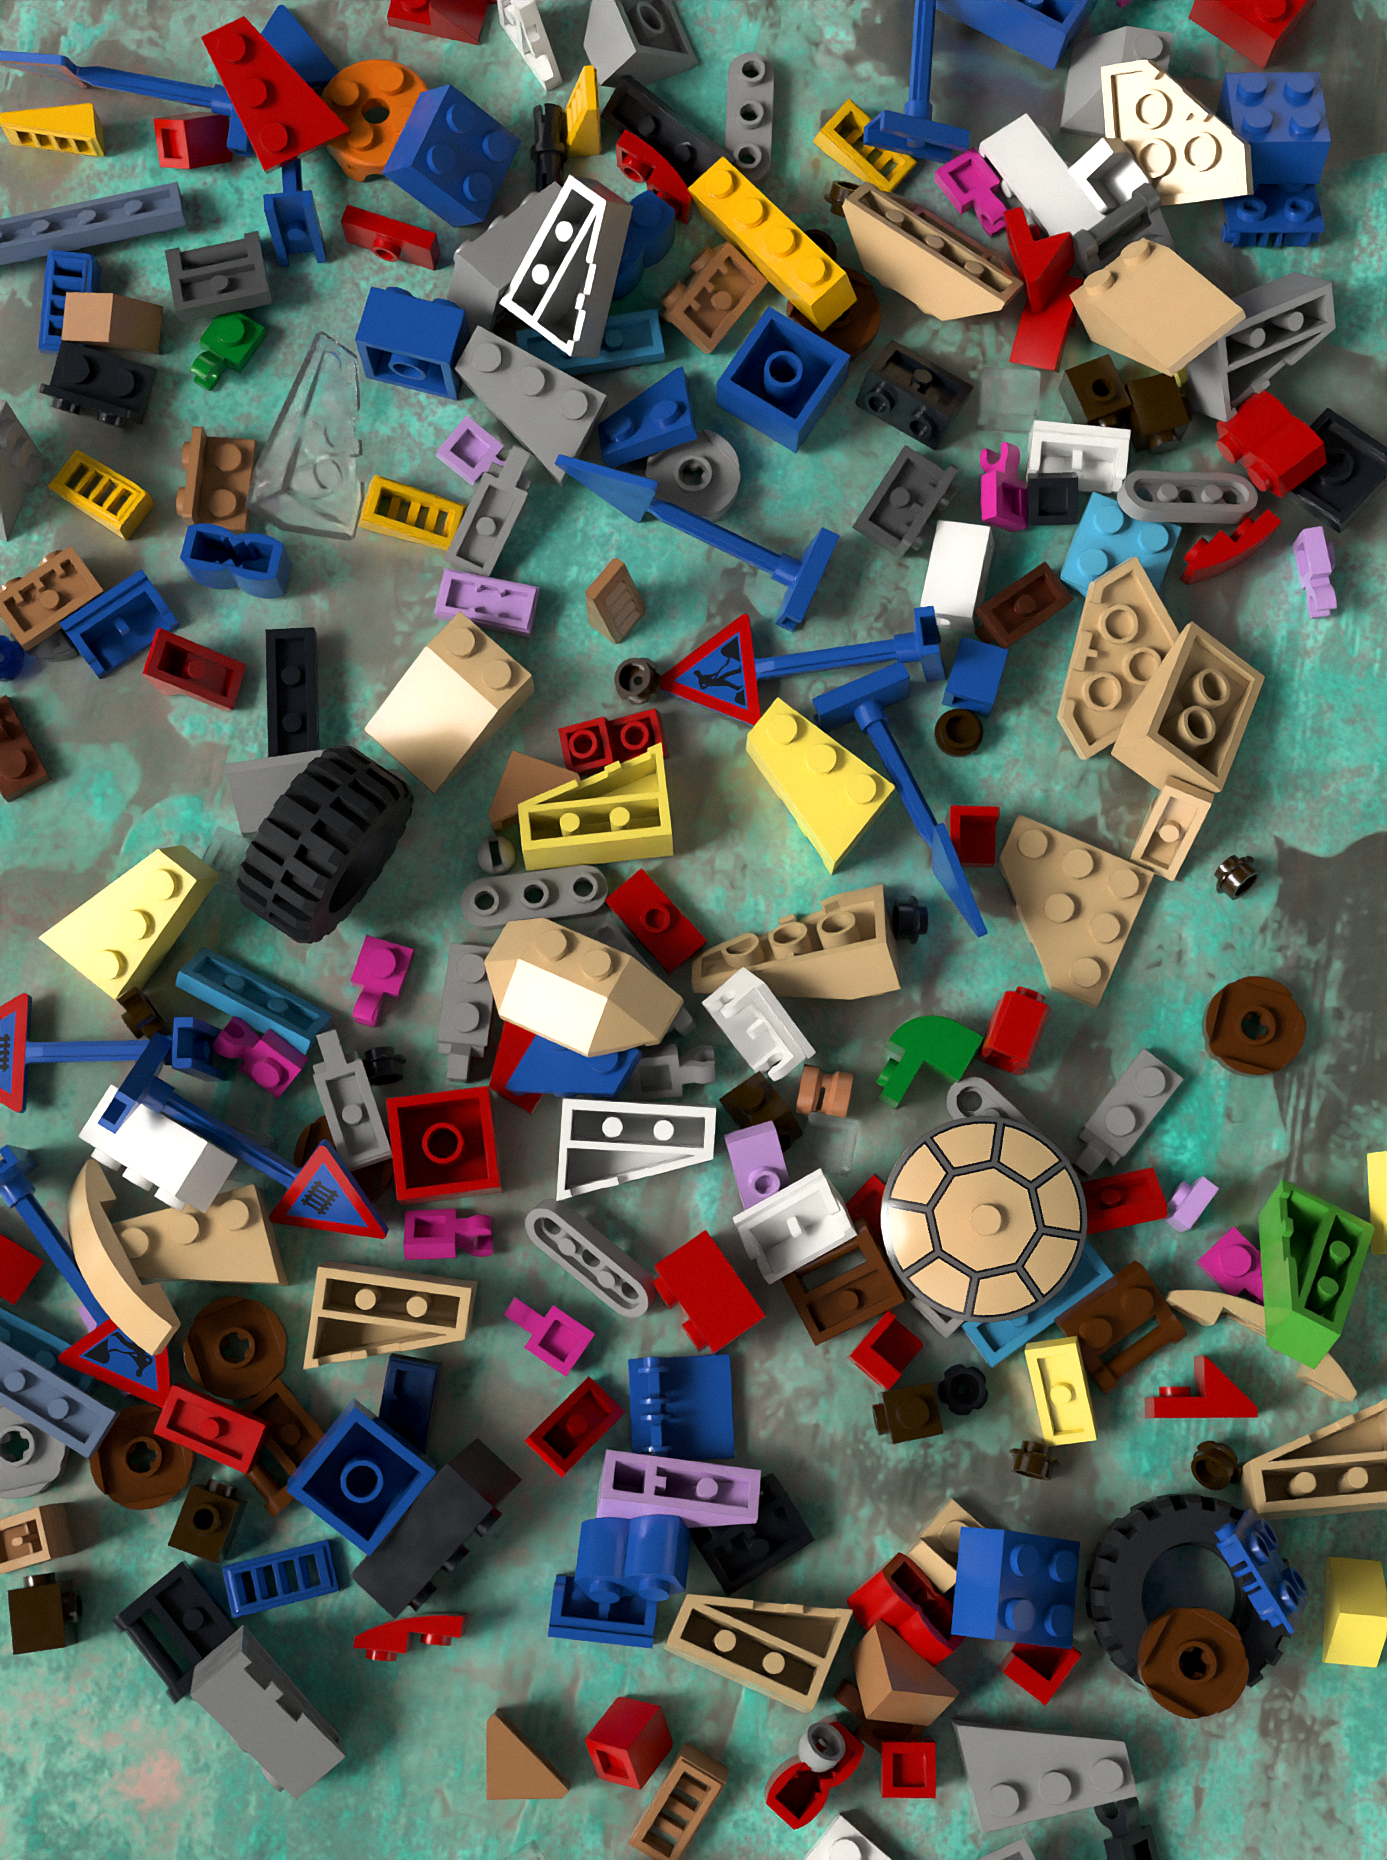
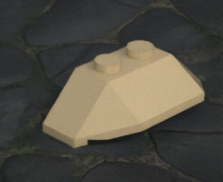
[842,181,1024,321]
[484,918,684,1058]

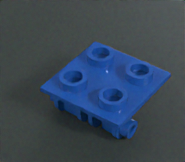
[1221,184,1325,248]
[628,1354,735,1460]
[1215,1508,1308,1634]

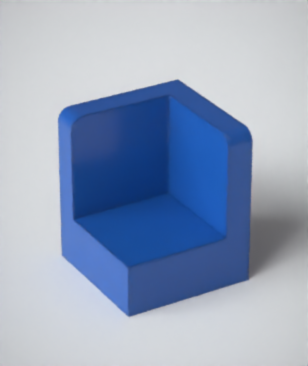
[941,638,1009,717]

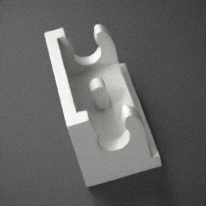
[1025,420,1131,496]
[920,520,995,634]
[702,967,816,1081]
[733,1168,858,1284]

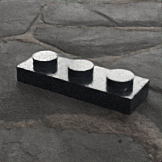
[600,75,737,188]
[265,627,320,758]

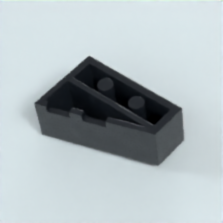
[349,1438,522,1619]

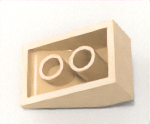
[1069,238,1246,377]
[364,611,535,795]
[1111,621,1265,794]

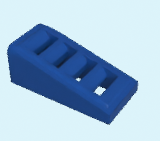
[38,250,102,355]
[222,1539,340,1618]

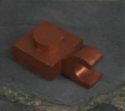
[832,1678,927,1754]

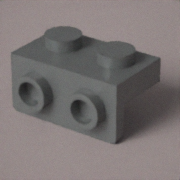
[852,445,959,559]

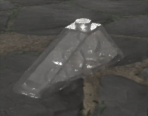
[244,331,364,541]

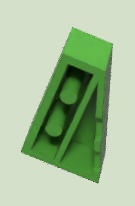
[1258,1179,1376,1370]

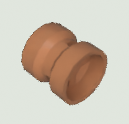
[795,1064,853,1123]

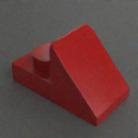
[387,0,489,45]
[1003,206,1075,314]
[142,628,247,711]
[1145,1355,1258,1418]
[525,1376,625,1478]

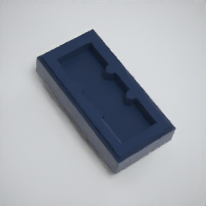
[379,1353,442,1455]

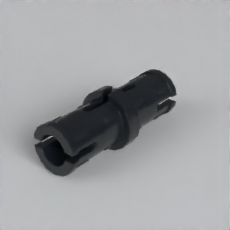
[530,103,568,192]

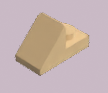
[1128,775,1214,881]
[903,1499,984,1596]

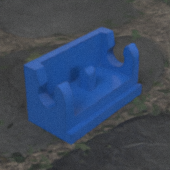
[59,569,180,679]
[548,1575,658,1649]

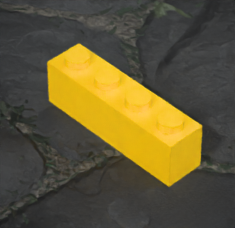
[688,156,857,332]

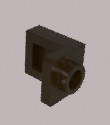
[719,1071,803,1153]

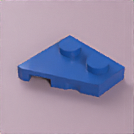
[597,366,698,468]
[505,1034,643,1098]

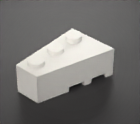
[556,1097,716,1201]

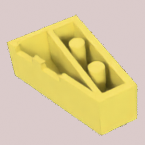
[746,697,896,875]
[518,742,674,871]
[39,845,221,1000]

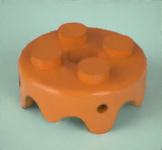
[321,59,429,182]

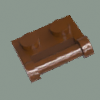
[780,1217,908,1346]
[1053,1260,1188,1396]
[241,1378,326,1518]

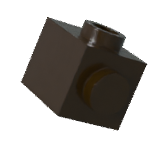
[1058,354,1132,428]
[1125,373,1192,453]
[872,1382,944,1444]
[168,1478,248,1563]
[7,1572,83,1655]

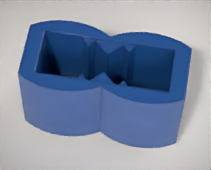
[612,190,675,302]
[180,523,292,599]
[575,1514,691,1604]

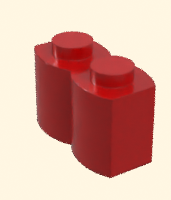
[1216,390,1327,498]
[976,986,1051,1075]
[846,1552,967,1667]
[764,1714,865,1830]

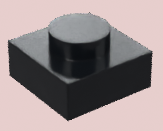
[1027,472,1078,526]

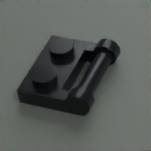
[111,1560,239,1705]

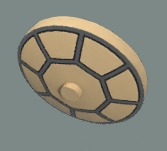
[880,1116,1087,1323]

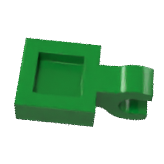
[190,311,267,392]

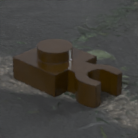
[116,986,173,1040]

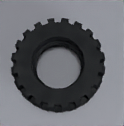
[236,746,414,944]
[1085,1494,1292,1688]

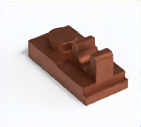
[974,561,1074,649]
[0,695,52,803]

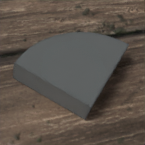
[10,628,79,662]

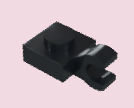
[1094,1797,1159,1860]

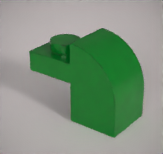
[876,1015,984,1110]

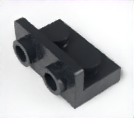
[39,340,157,429]
[855,340,974,450]
[689,1473,815,1597]

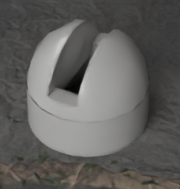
[476,835,517,876]
[797,1722,846,1772]

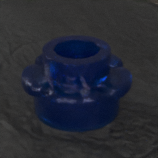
[0,635,24,682]

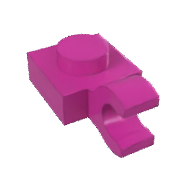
[934,147,1008,237]
[980,442,1027,533]
[350,935,415,1028]
[211,1016,309,1099]
[403,1209,493,1260]
[1195,1227,1264,1307]
[504,1297,595,1377]

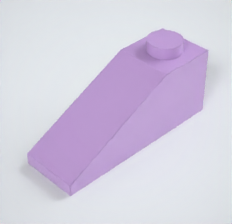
[596,1450,761,1528]

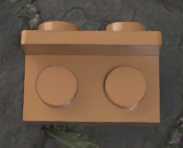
[658,242,768,354]
[176,426,258,535]
[0,546,105,652]

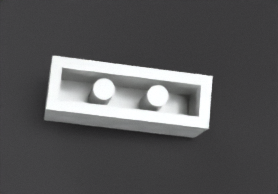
[978,113,1108,261]
[78,1085,238,1213]

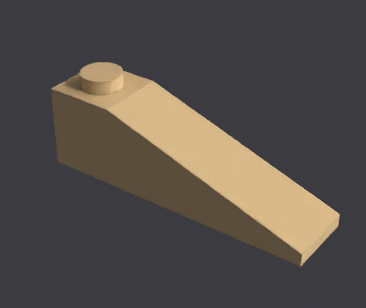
[691,884,901,1000]

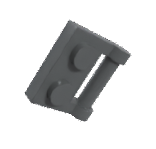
[1072,183,1179,279]
[165,231,273,323]

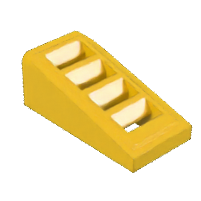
[562,65,602,157]
[812,98,918,192]
[0,103,105,157]
[48,449,155,541]
[357,474,466,551]

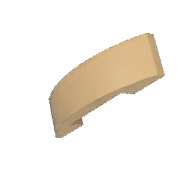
[66,1159,181,1356]
[1162,1290,1357,1403]

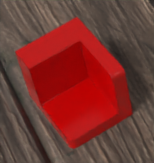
[154,112,233,169]
[945,805,1000,868]
[846,1309,923,1391]
[997,1642,1082,1706]
[584,1697,673,1790]
[879,1736,936,1798]

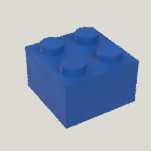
[1216,72,1331,184]
[382,84,522,228]
[355,286,471,401]
[716,306,850,453]
[287,1398,437,1557]
[951,1527,1080,1649]

